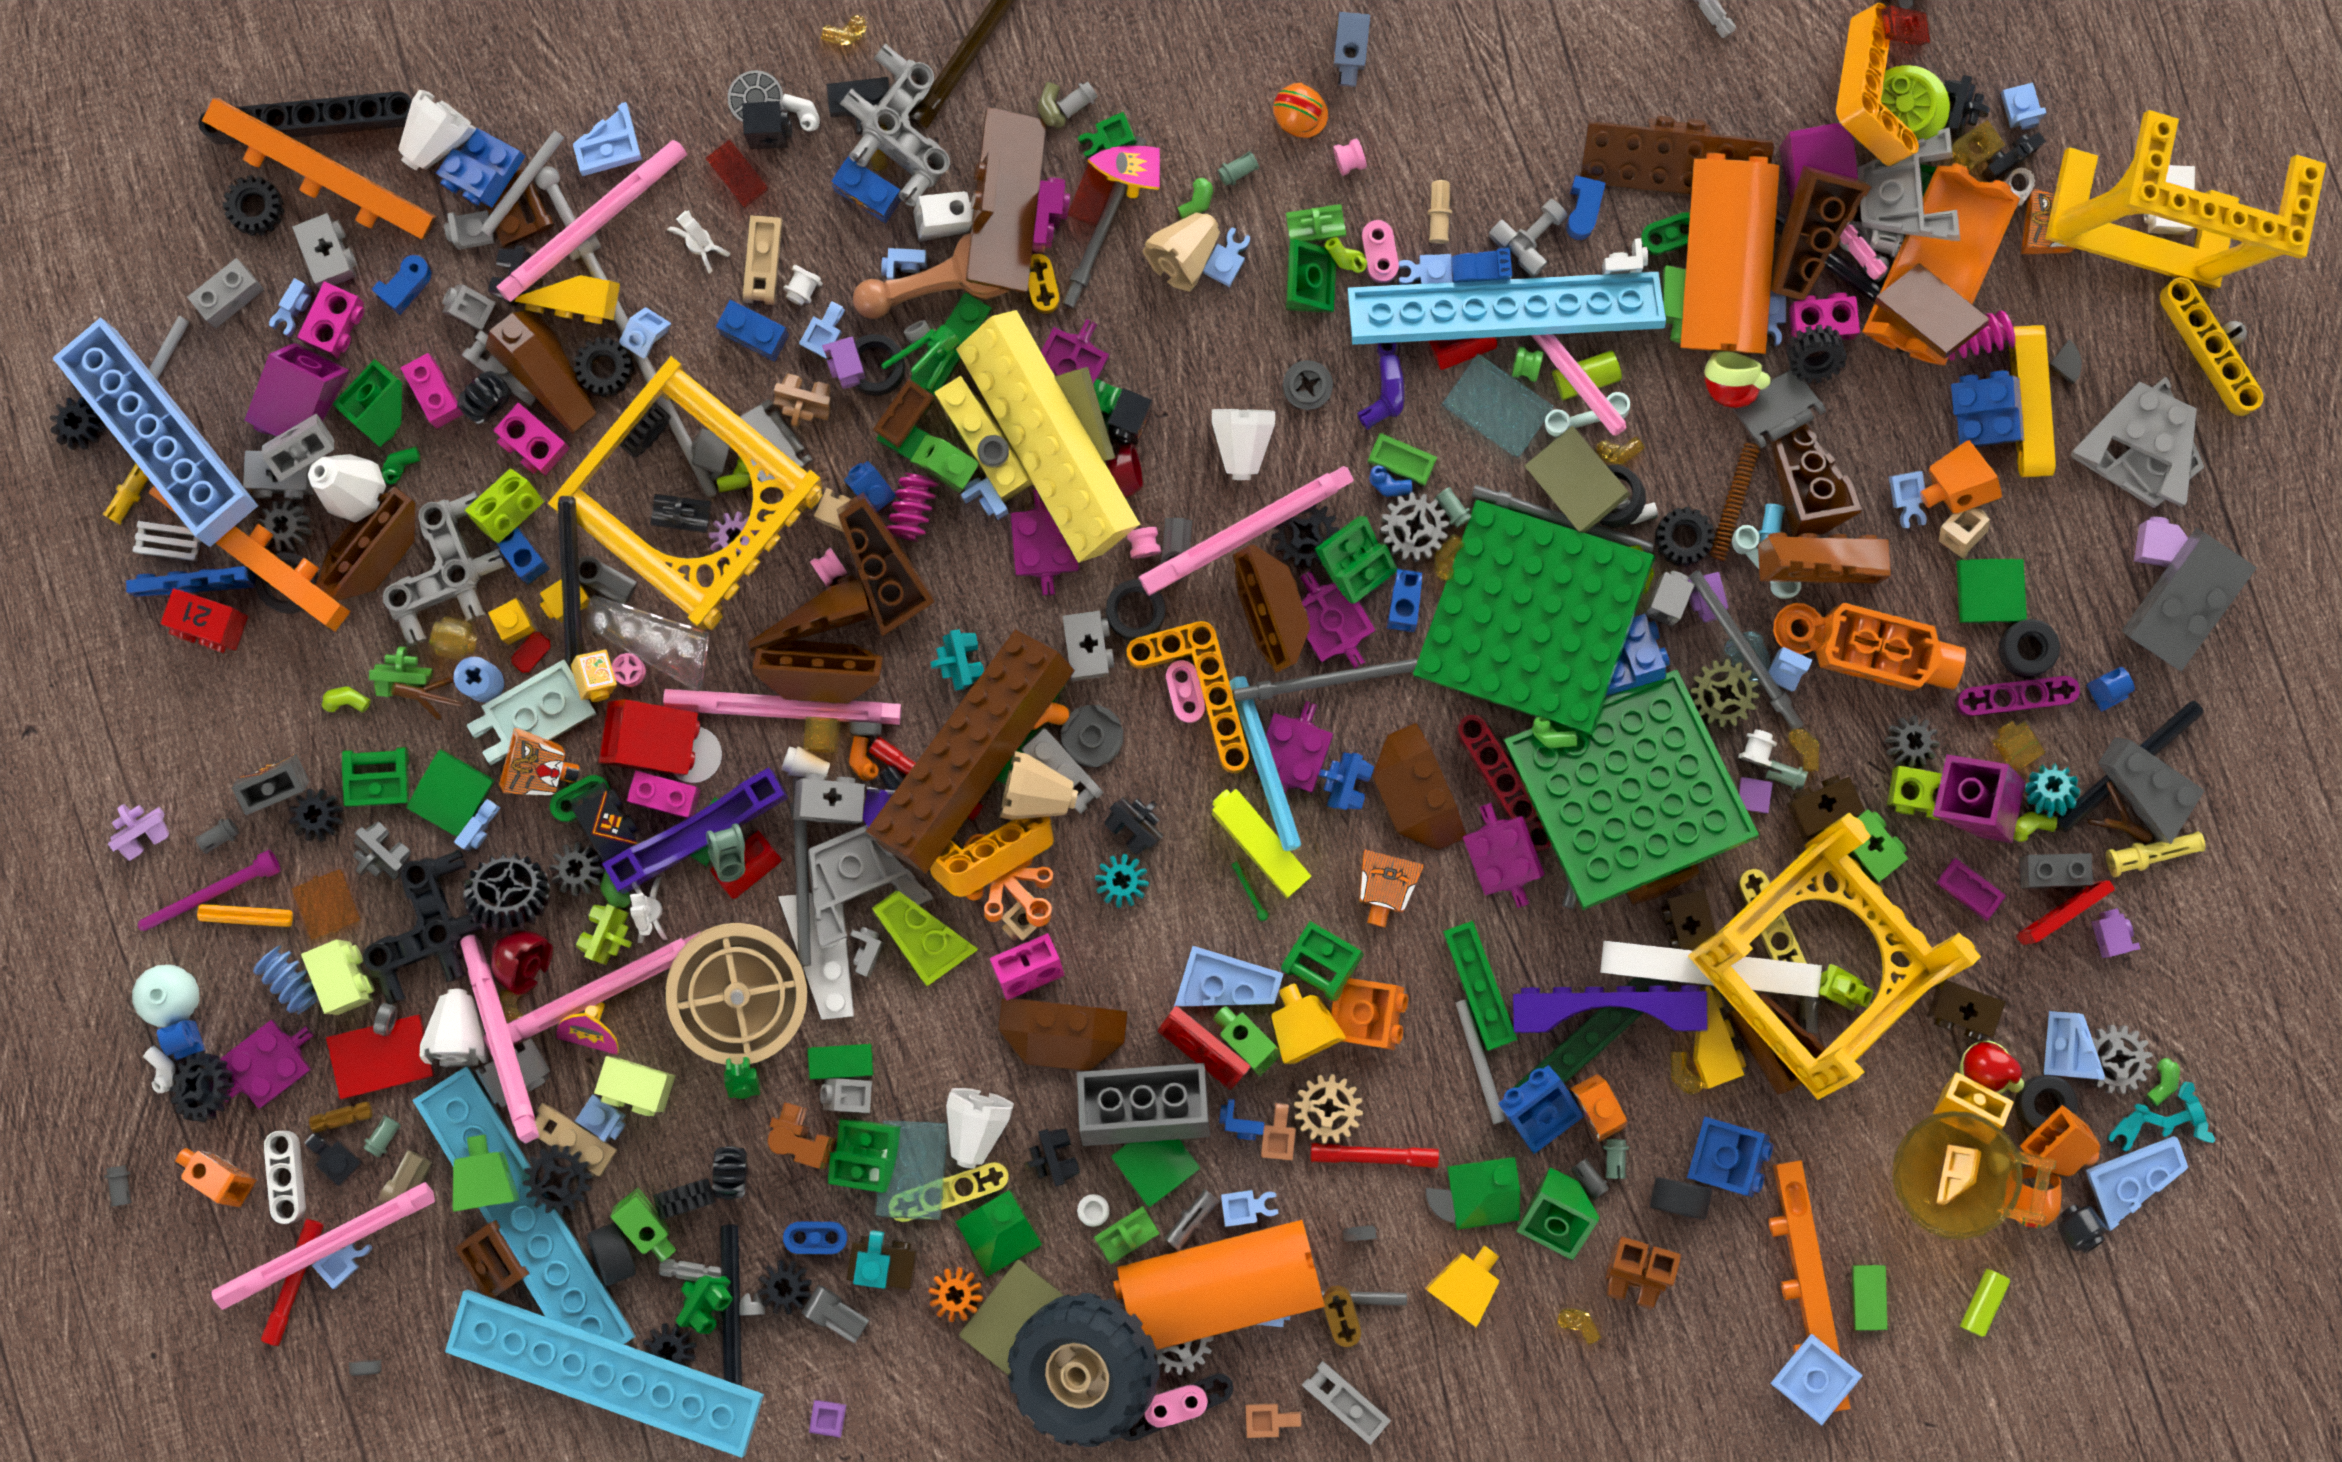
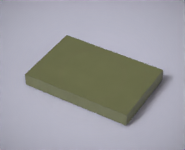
[1054,367,1115,461]
[1524,425,1631,533]
[959,1259,1065,1375]

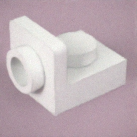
[1602,238,1648,275]

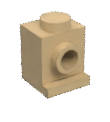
[814,488,851,533]
[1939,507,1990,559]
[1001,892,1044,942]

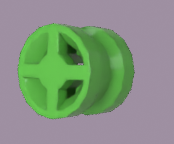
[1512,346,1543,382]

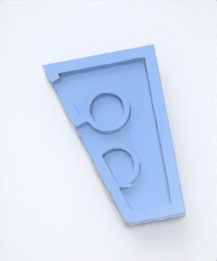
[1174,946,1284,1007]
[2086,1136,2188,1231]

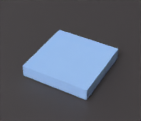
[1771,1333,1863,1426]

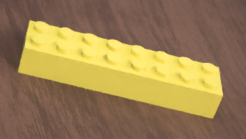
[956,310,1140,563]

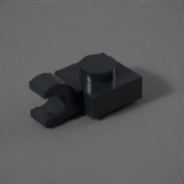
[304,1133,362,1186]

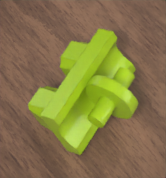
[576,904,632,965]
[1818,964,1873,1011]

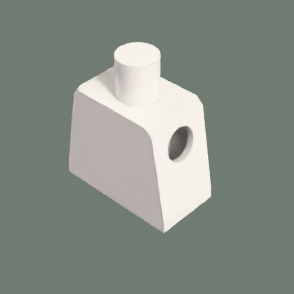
[913,191,974,242]

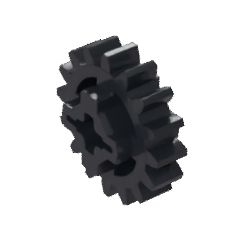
[1271,504,1339,568]
[169,1052,234,1123]
[522,1144,594,1214]

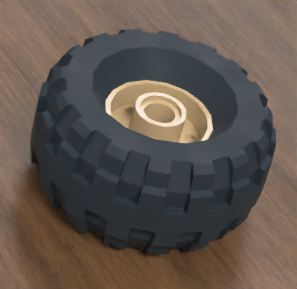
[1007,1293,1159,1448]

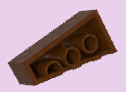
[1771,165,1872,300]
[837,492,935,636]

